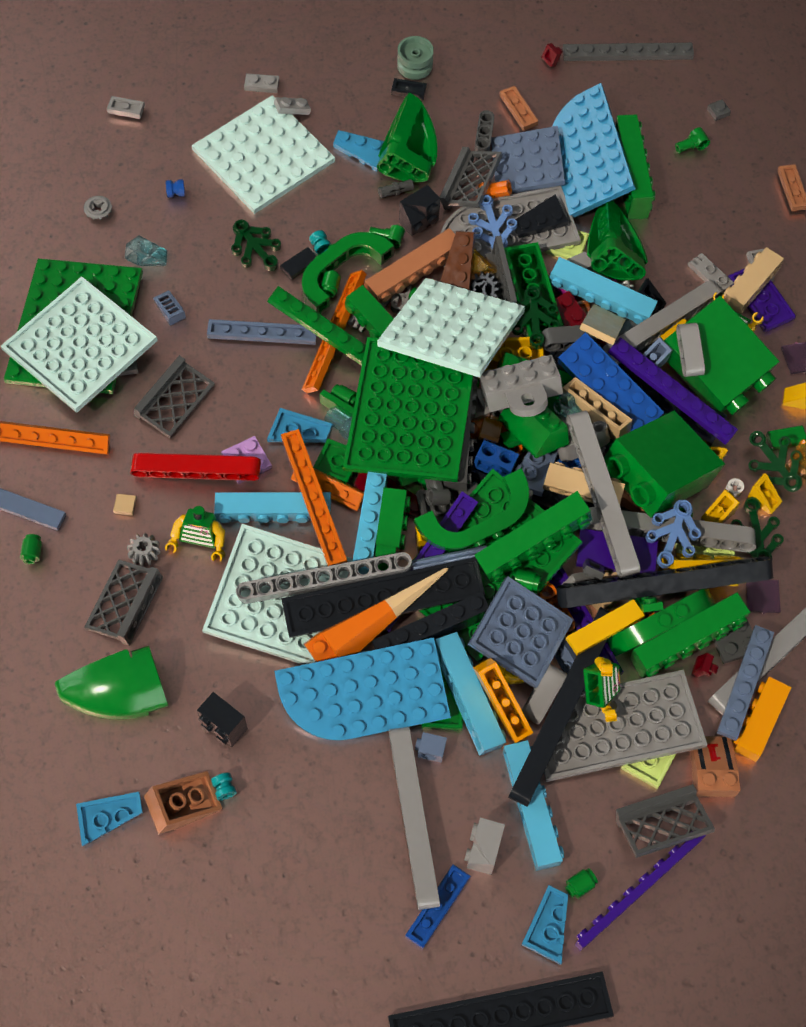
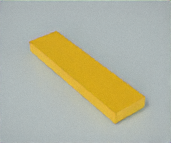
[566,599,645,656]

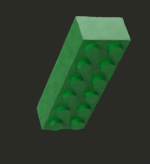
[615,114,655,220]
[504,242,563,337]
[474,491,592,583]
[630,592,751,679]

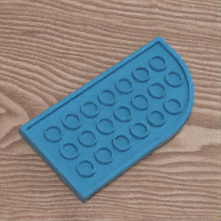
[552,83,636,218]
[274,638,451,740]

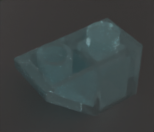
[125,235,167,266]

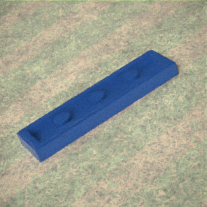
[405,864,471,949]

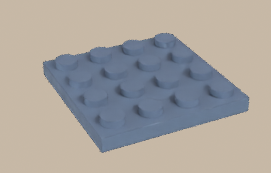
[491,126,565,194]
[468,576,574,688]

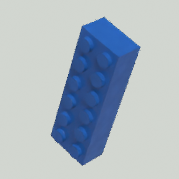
[558,332,664,432]

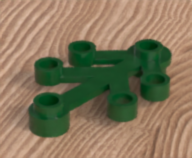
[231,219,281,271]
[512,286,560,349]
[748,431,803,492]
[731,497,784,558]

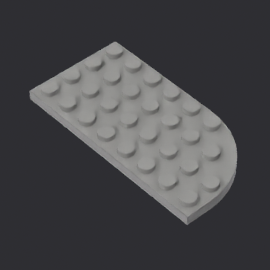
[441,186,581,267]
[544,670,707,782]

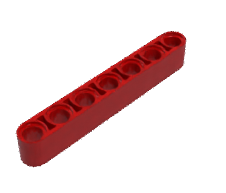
[130,453,261,481]

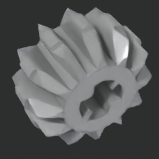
[127,533,161,567]

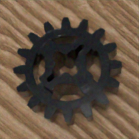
[471,272,502,299]

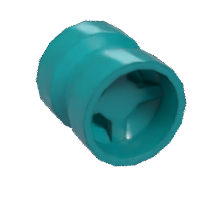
[309,230,331,255]
[211,773,237,801]

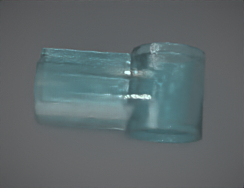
[553,393,582,417]
[324,407,352,440]

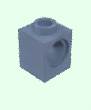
[415,732,447,763]

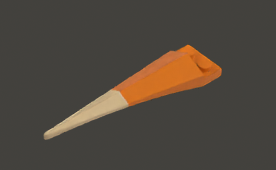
[304,568,448,662]

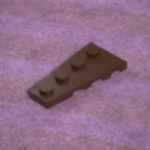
[440,231,475,291]

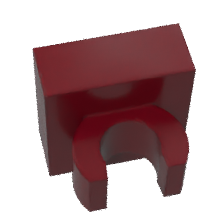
[541,43,563,68]
[691,653,719,677]

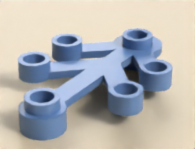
[468,195,517,249]
[645,500,701,568]

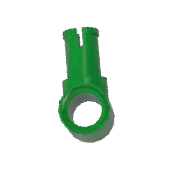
[675,127,710,153]
[369,225,405,248]

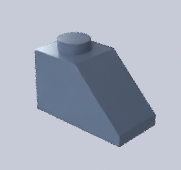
[643,337,673,368]

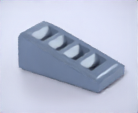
[153,290,186,326]

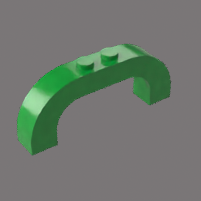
[302,232,394,314]
[414,468,529,551]
[606,588,716,657]

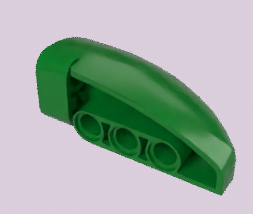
[377,92,437,182]
[587,200,648,280]
[54,646,168,719]

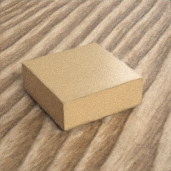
[113,494,137,516]

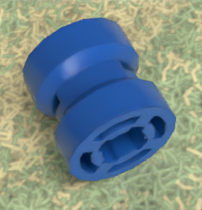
[166,179,185,198]

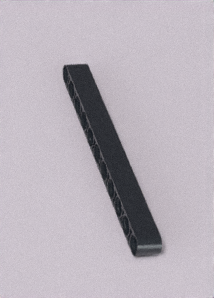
[556,557,774,608]
[508,607,611,807]

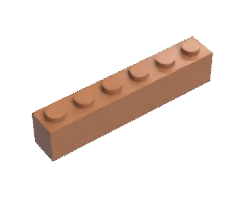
[364,228,455,304]

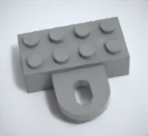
[479,355,563,417]

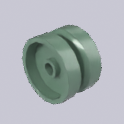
[397,36,433,80]

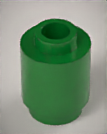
[320,270,341,298]
[331,384,357,407]
[20,534,42,564]
[511,568,542,592]
[565,868,598,899]

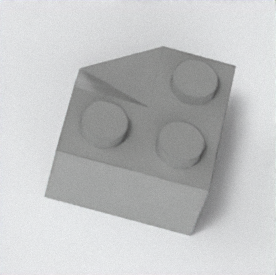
[464,817,505,875]

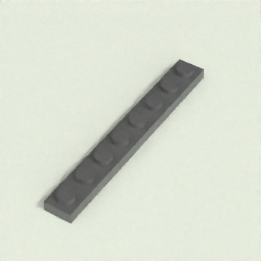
[562,42,694,61]

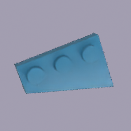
[333,130,384,172]
[267,408,333,443]
[76,792,143,846]
[521,885,568,965]

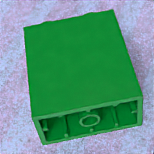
[664,296,780,415]
[604,410,725,518]

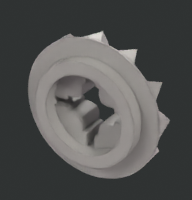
[84,196,112,220]

